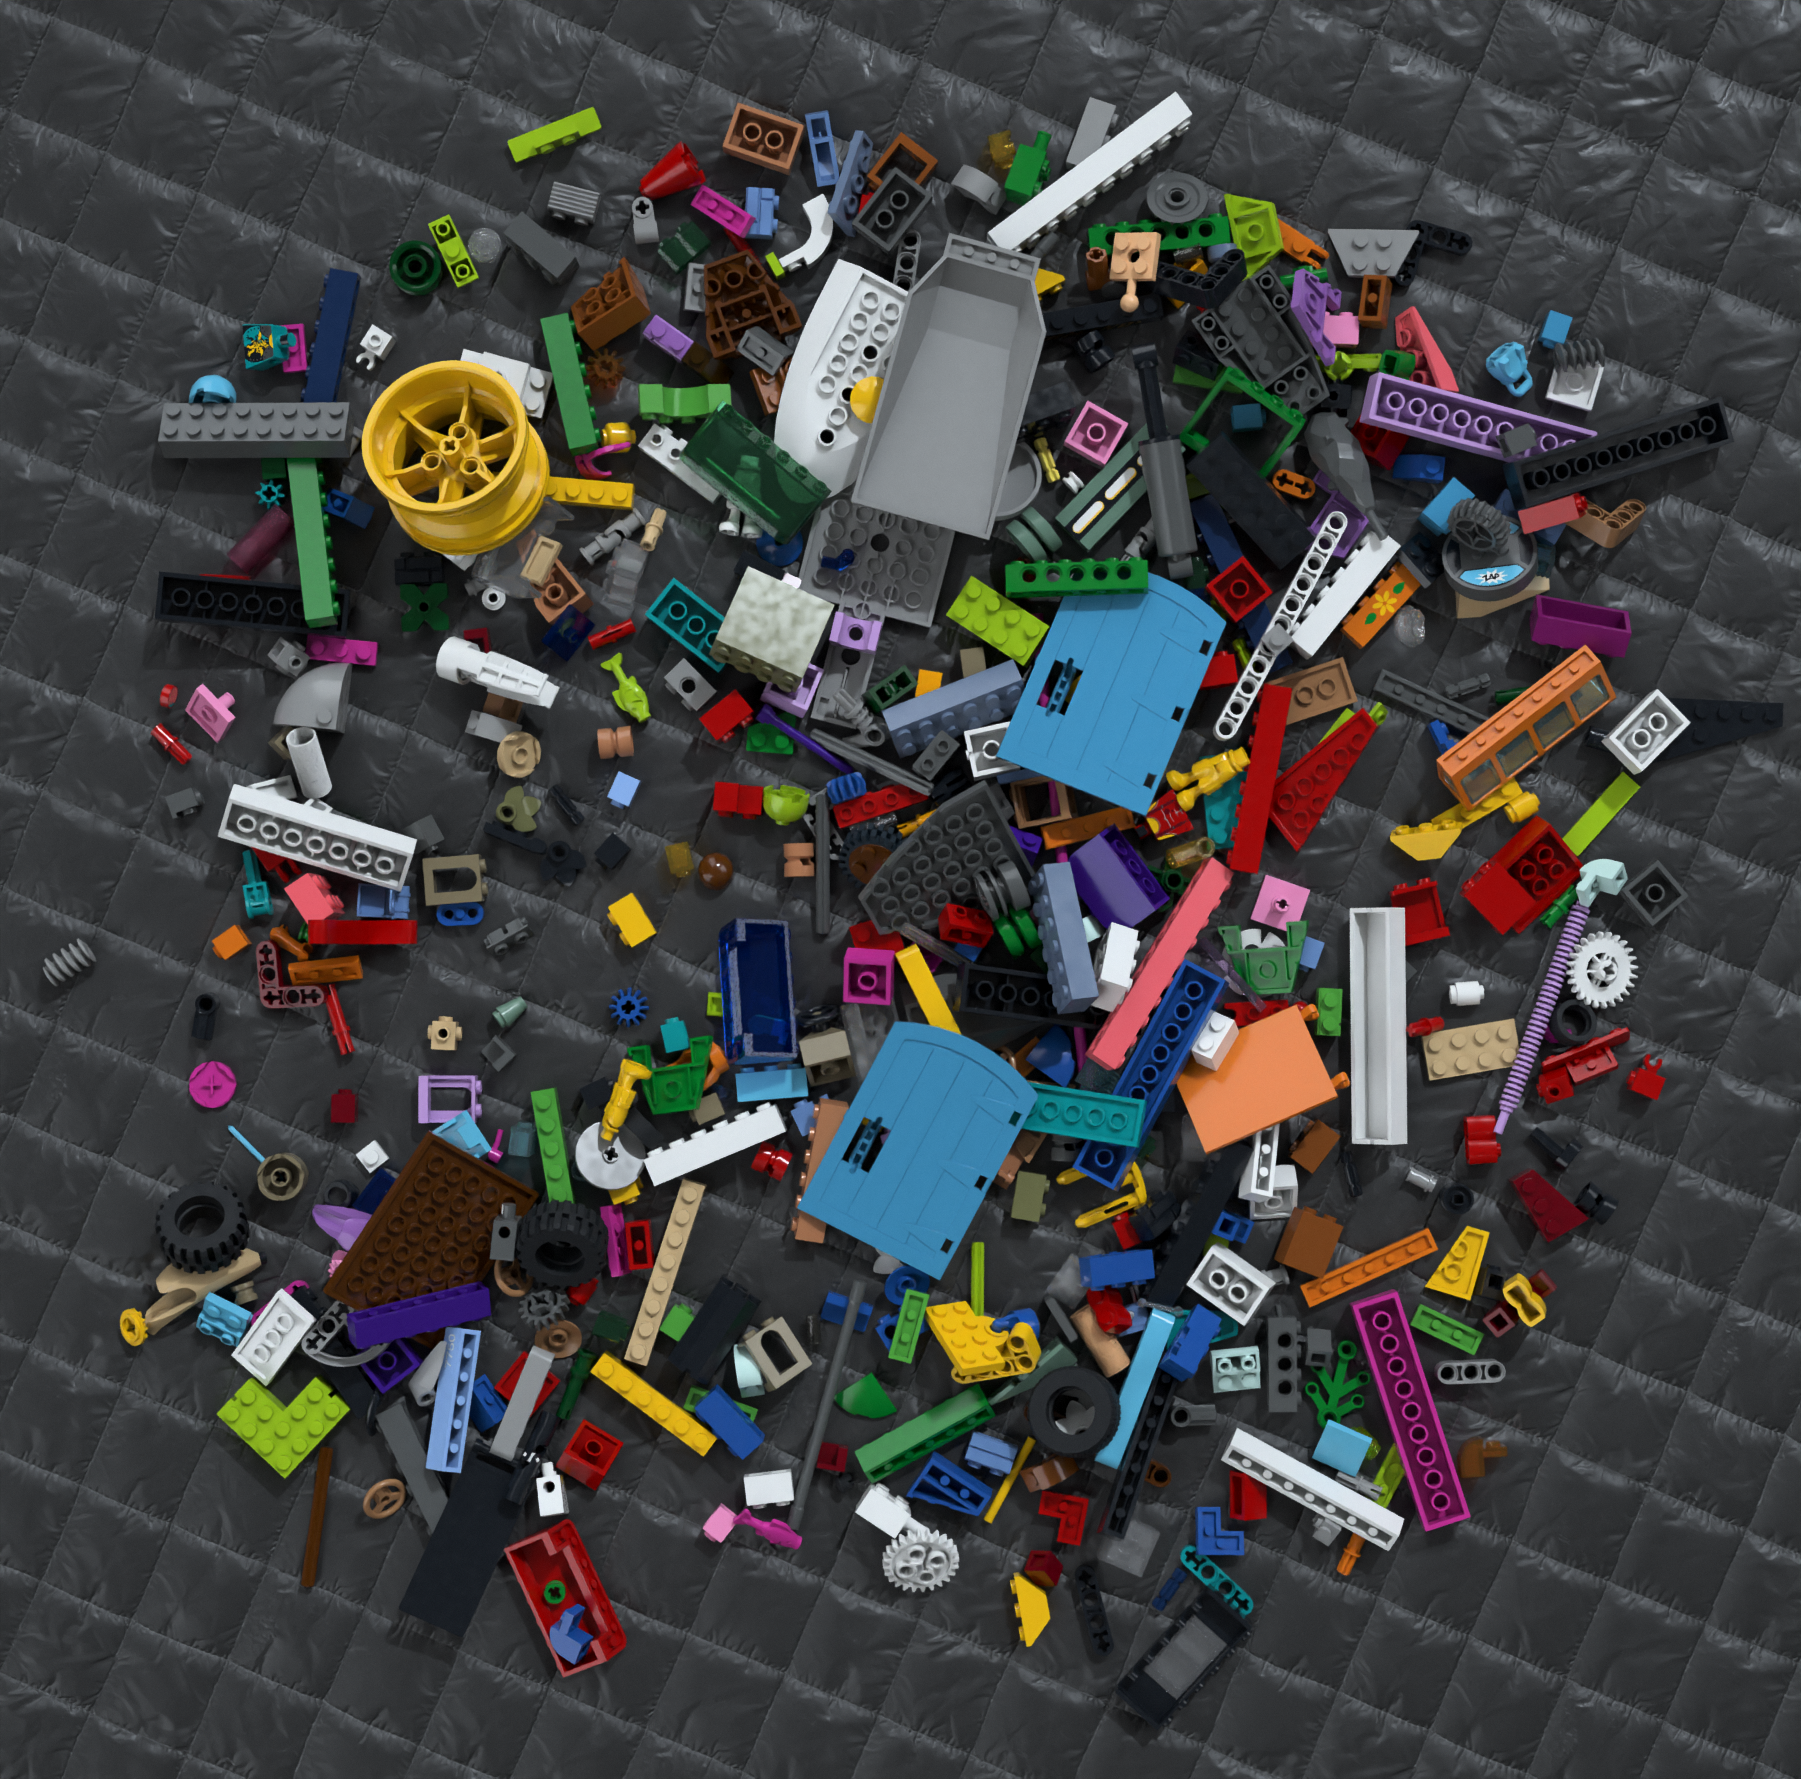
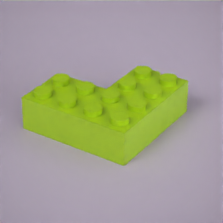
[217,1374,351,1478]

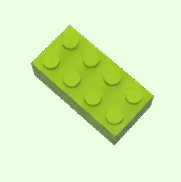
[946,576,1051,668]

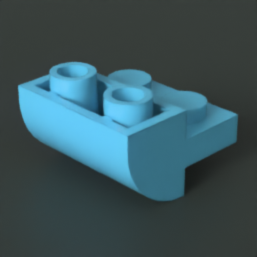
[196,1292,253,1347]

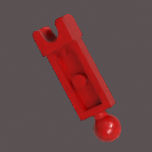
[1223,999,1308,1026]

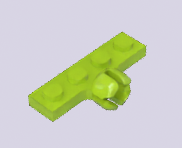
[1315,351,1382,381]

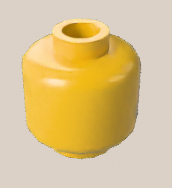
[600,422,636,453]

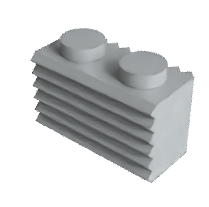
[547,182,601,226]

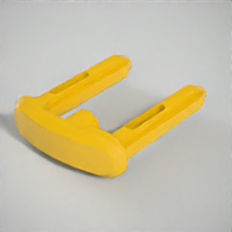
[1056,1161,1147,1228]

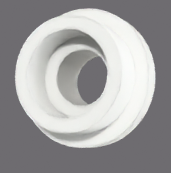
[482,587,506,610]

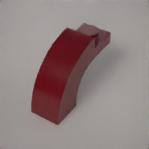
[1482,1269,1557,1338]

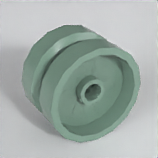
[1005,506,1063,564]

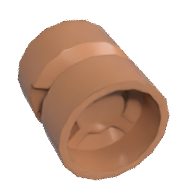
[597,726,634,759]
[783,843,814,877]

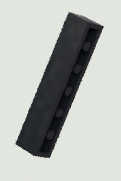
[290,1285,385,1420]

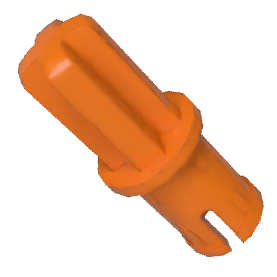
[1337,1532,1366,1576]

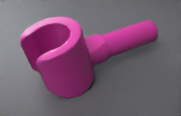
[488,1129,504,1164]

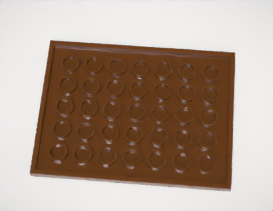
[323,1131,539,1350]

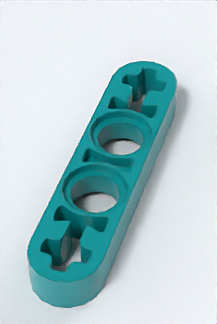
[1180,1544,1253,1615]

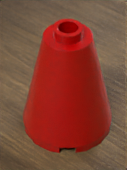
[639,141,706,201]

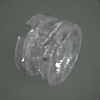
[469,228,503,264]

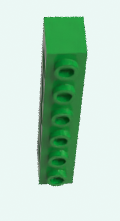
[1087,213,1230,259]
[1005,557,1148,598]

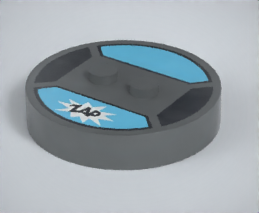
[1442,516,1539,602]

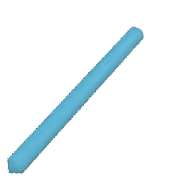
[228,1126,284,1181]

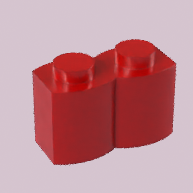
[1463,1115,1501,1164]
[1086,1285,1132,1334]

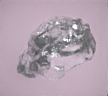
[1393,605,1425,648]

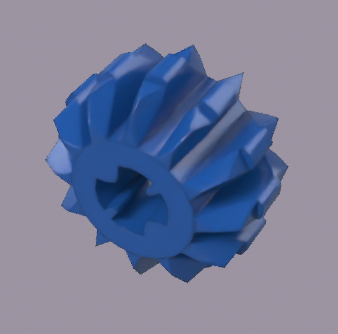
[826,772,867,804]
[609,987,649,1027]

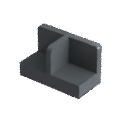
[736,326,794,376]

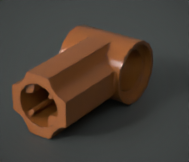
[1085,247,1112,291]

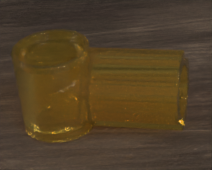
[1165,837,1215,869]

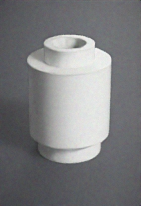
[1449,981,1484,1006]

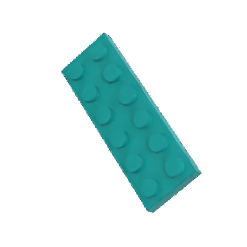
[1009,1082,1147,1148]

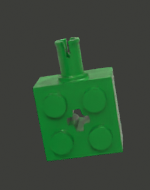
[1004,131,1052,206]

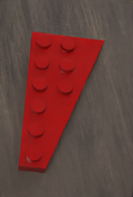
[1269,708,1379,852]

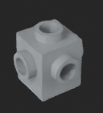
[268,636,310,677]

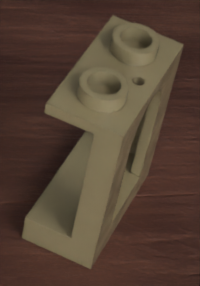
[422,854,488,906]
[738,1316,812,1392]

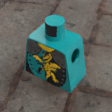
[242,324,296,371]

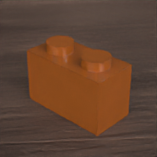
[1358,274,1392,329]
[1288,1118,1341,1174]

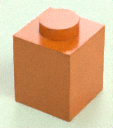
[212,925,252,960]

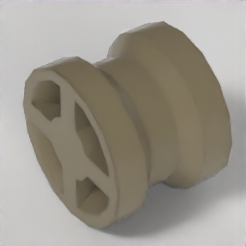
[230,1280,258,1305]

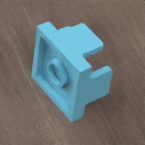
[432,1110,492,1158]

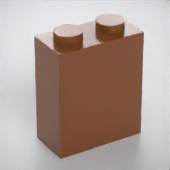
[1274,1206,1344,1279]

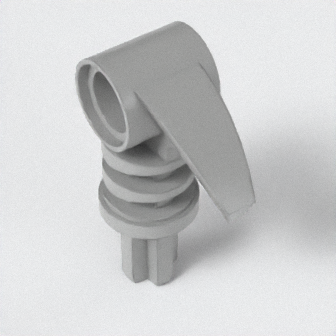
[833,688,887,748]

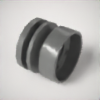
[974,860,1031,922]

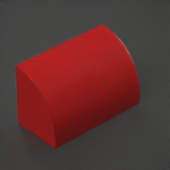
[1230,1470,1267,1521]

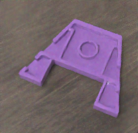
[1290,268,1342,366]
[1304,470,1369,560]

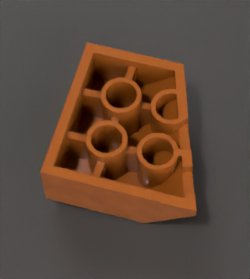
[571,257,651,351]

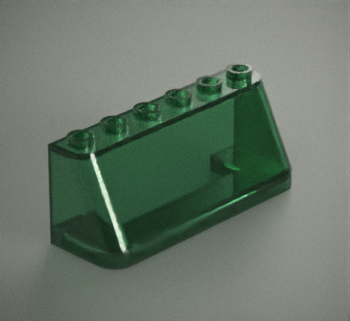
[679,401,832,544]

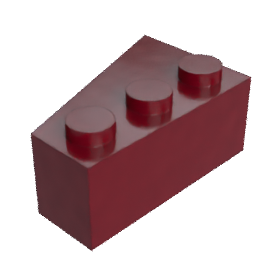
[1508,1168,1589,1243]

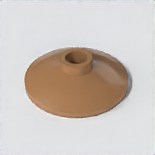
[535,1320,582,1358]

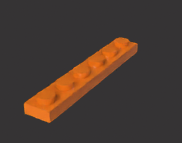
[1299,1228,1438,1307]

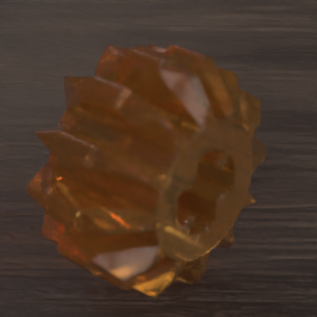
[586,348,626,389]

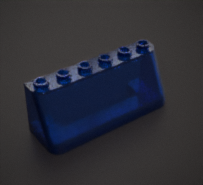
[718,918,799,1065]

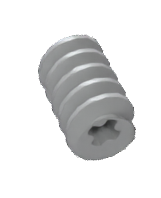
[43,938,97,986]

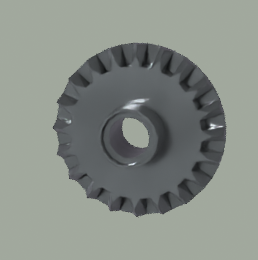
[1147,172,1208,226]

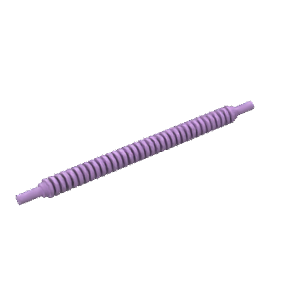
[1493,901,1590,1135]

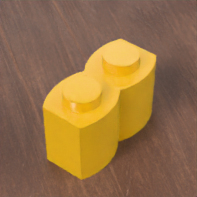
[1503,1273,1547,1327]

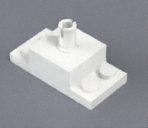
[460,349,553,419]

